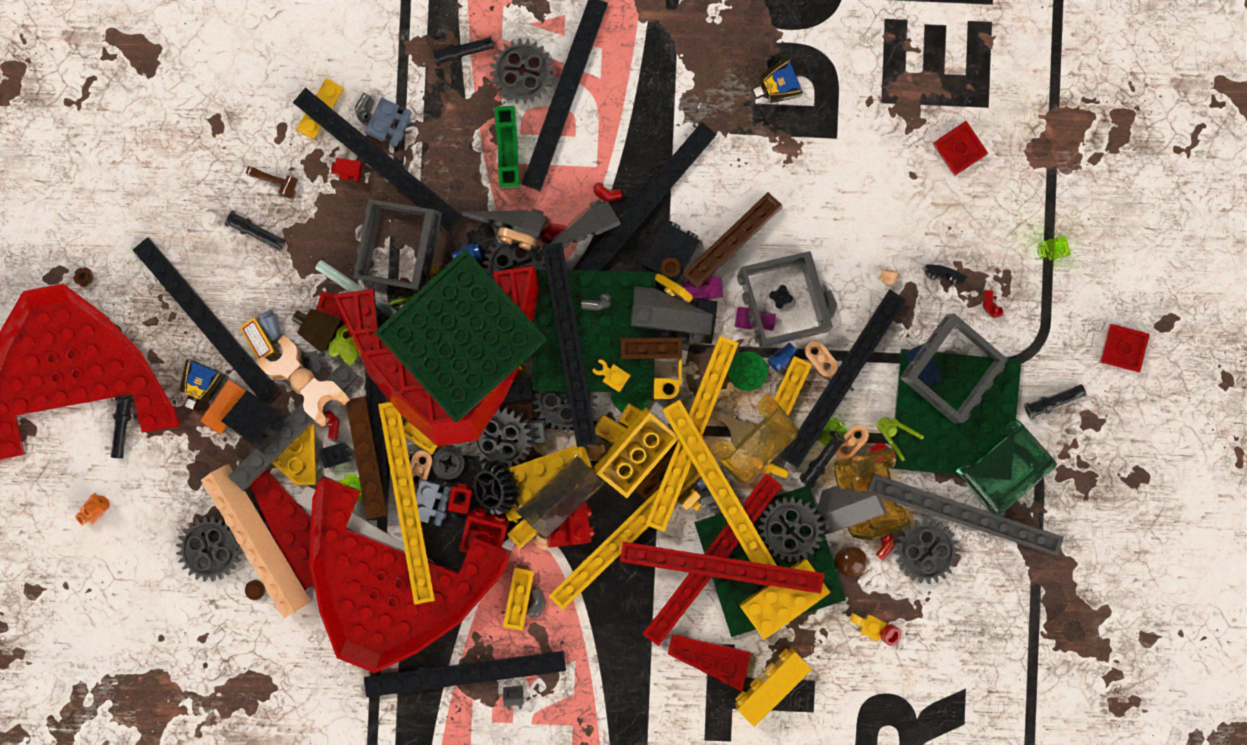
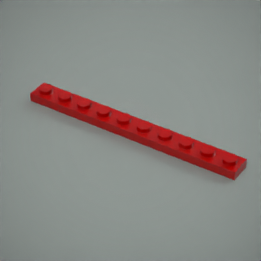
[643,473,783,646]
[620,542,825,594]

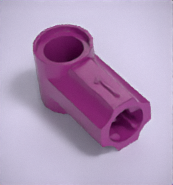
[683,277,724,299]
[734,307,776,331]

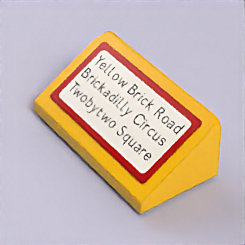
[239,317,277,360]

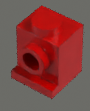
[331,158,363,183]
[448,483,473,514]

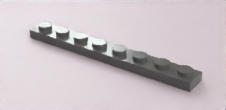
[228,361,359,492]

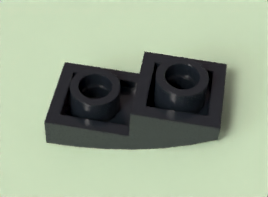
[922,264,967,285]
[691,299,718,344]

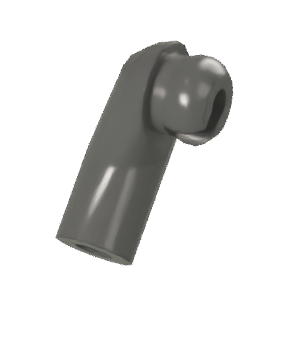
[355,92,372,123]
[823,290,837,318]
[582,294,611,311]
[527,587,546,618]

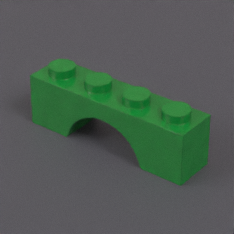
[494,106,521,190]

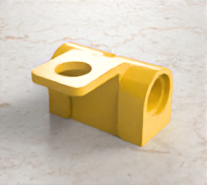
[653,359,682,399]

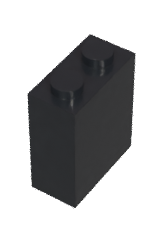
[642,221,700,283]
[221,390,287,452]

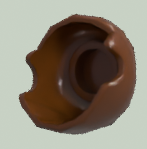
[834,546,867,577]

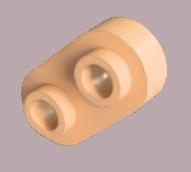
[497,227,538,251]
[804,341,838,377]
[835,425,869,460]
[410,451,433,490]

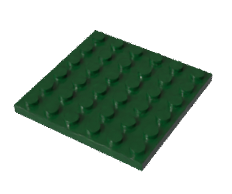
[374,249,548,423]
[533,269,656,393]
[889,349,1022,480]
[694,486,846,637]

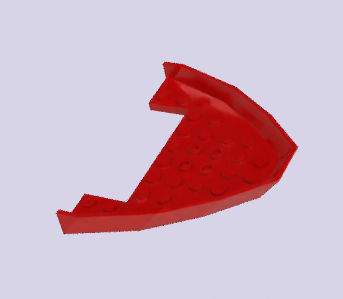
[333,266,539,446]
[0,283,183,460]
[309,476,512,673]

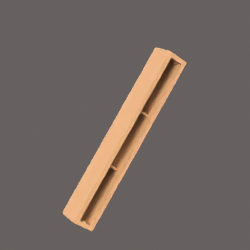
[201,464,311,618]

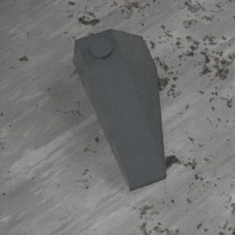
[539,199,621,256]
[462,208,547,241]
[630,286,713,335]
[816,486,887,535]

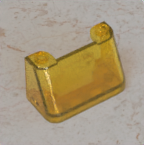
[709,393,798,484]
[833,448,911,541]

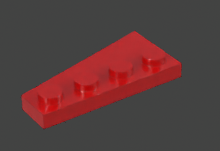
[668,634,751,692]

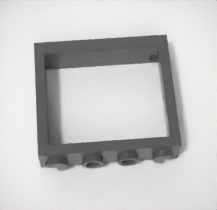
[353,199,442,291]
[737,251,833,348]
[900,313,1008,423]

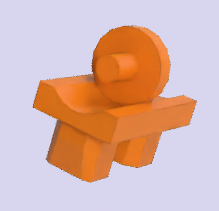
[75,492,110,526]

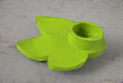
[328,326,358,365]

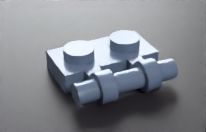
[365,97,412,146]
[415,478,452,526]

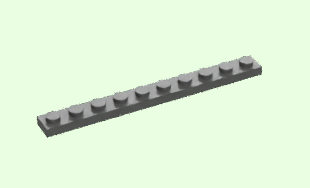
[867,473,1064,556]

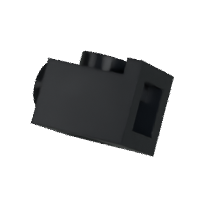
[319,442,352,469]

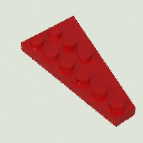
[250,469,313,591]

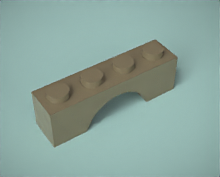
[682,395,760,451]

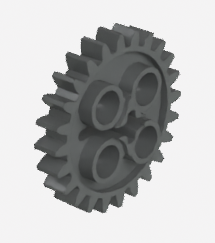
[490,38,555,105]
[482,241,546,280]
[533,391,598,432]
[470,405,534,468]
[758,496,825,562]
[176,516,243,582]
[893,518,960,584]

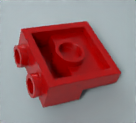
[543,502,594,548]
[459,508,509,553]

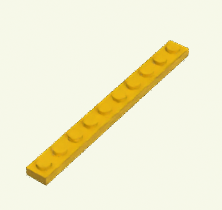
[645,335,739,532]
[662,399,777,566]
[378,402,435,605]
[549,462,700,610]

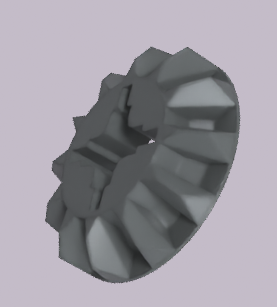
[432,447,464,479]

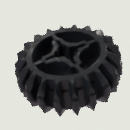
[470,460,520,515]

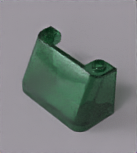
[956,420,1057,515]

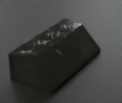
[517,453,605,538]

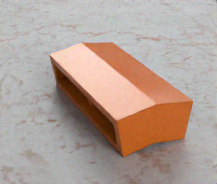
[201,379,246,435]

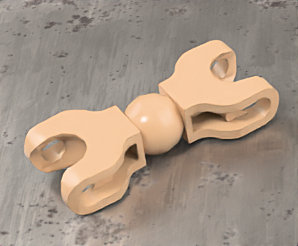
[256,335,350,427]

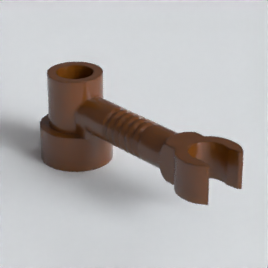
[246,166,298,199]

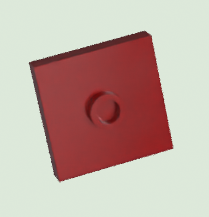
[932,121,989,177]
[1099,324,1150,373]

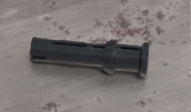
[432,36,494,66]
[225,210,286,251]
[1024,384,1086,420]
[110,397,133,459]
[799,433,846,488]

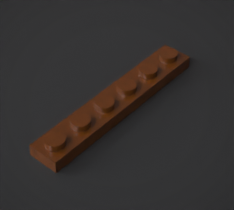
[682,192,783,289]
[346,396,388,519]

